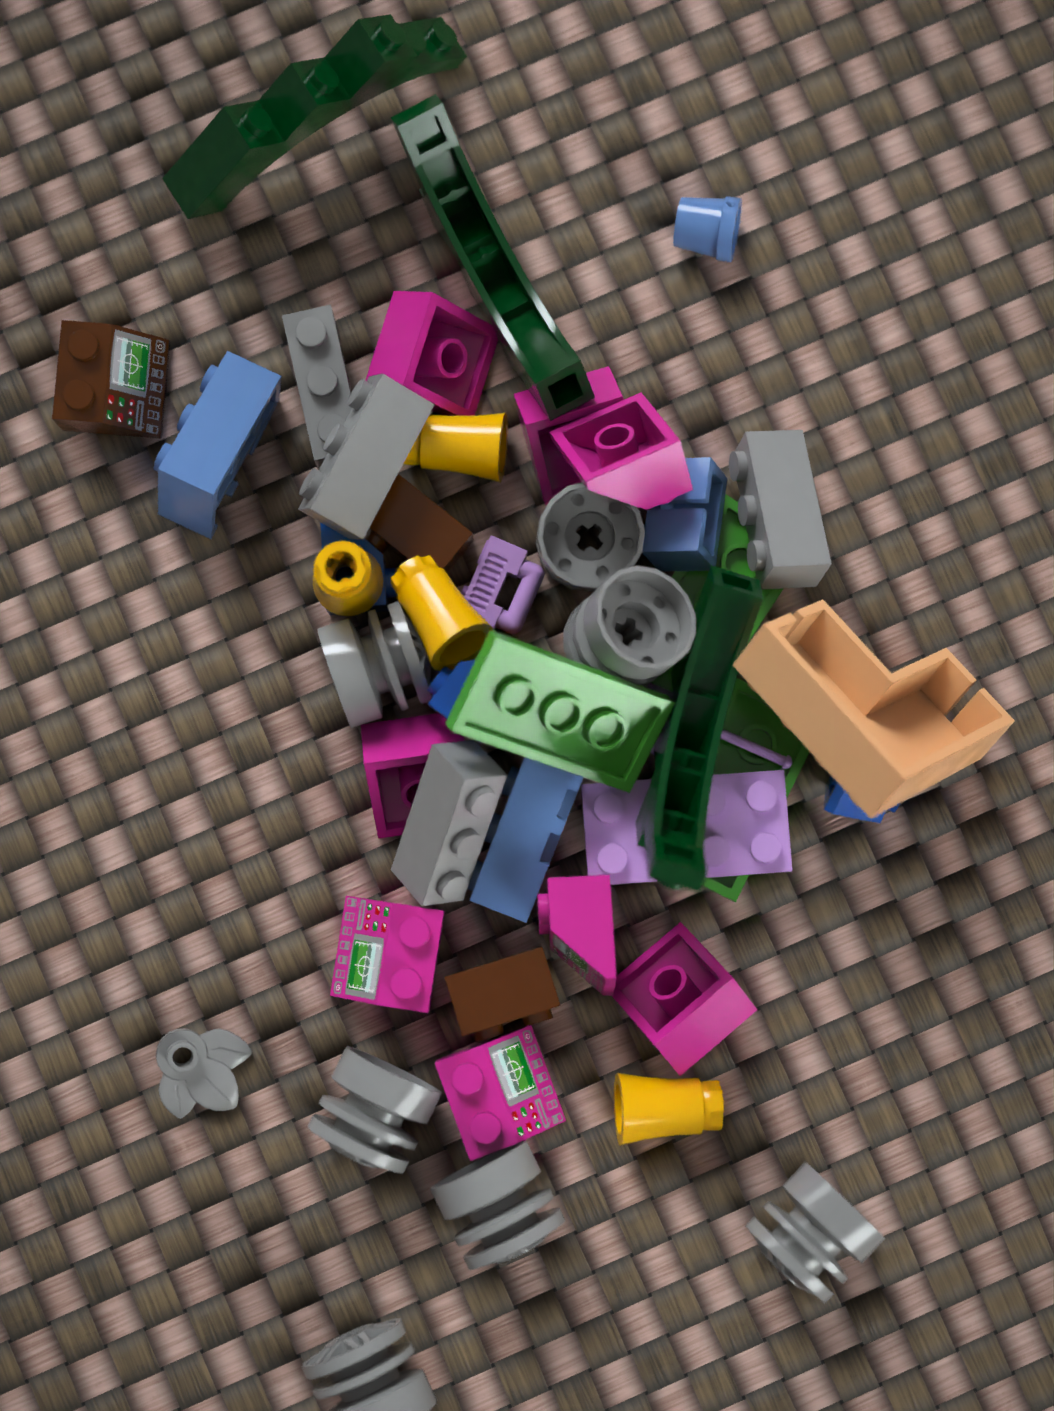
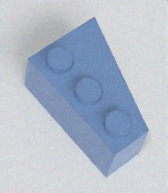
[153,351,281,539]
[467,757,583,923]

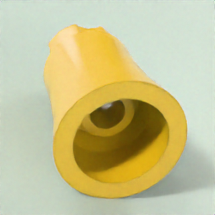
[403,413,508,483]
[313,541,383,616]
[390,555,494,671]
[614,1073,724,1145]

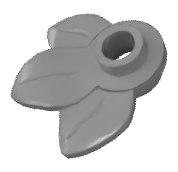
[156,1028,252,1119]

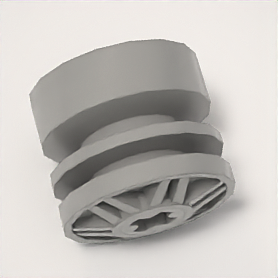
[536,482,645,592]
[563,566,696,687]
[317,601,432,728]
[307,1046,442,1174]
[430,1140,565,1270]
[745,1162,886,1303]
[302,1318,437,1411]

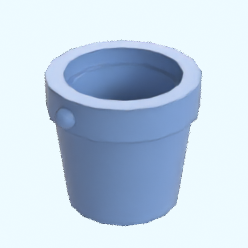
[673,196,742,263]

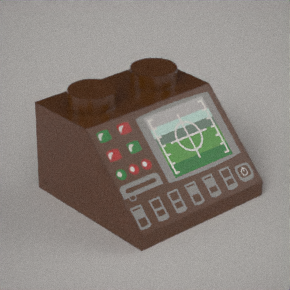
[52,320,170,439]

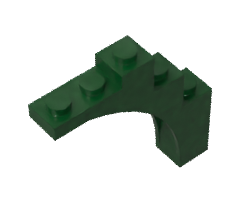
[162,14,467,219]
[391,94,595,421]
[636,565,764,892]

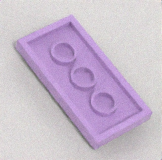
[581,770,792,885]

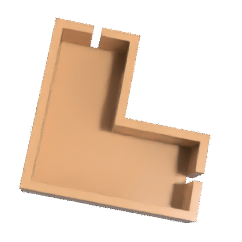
[733,600,1015,819]

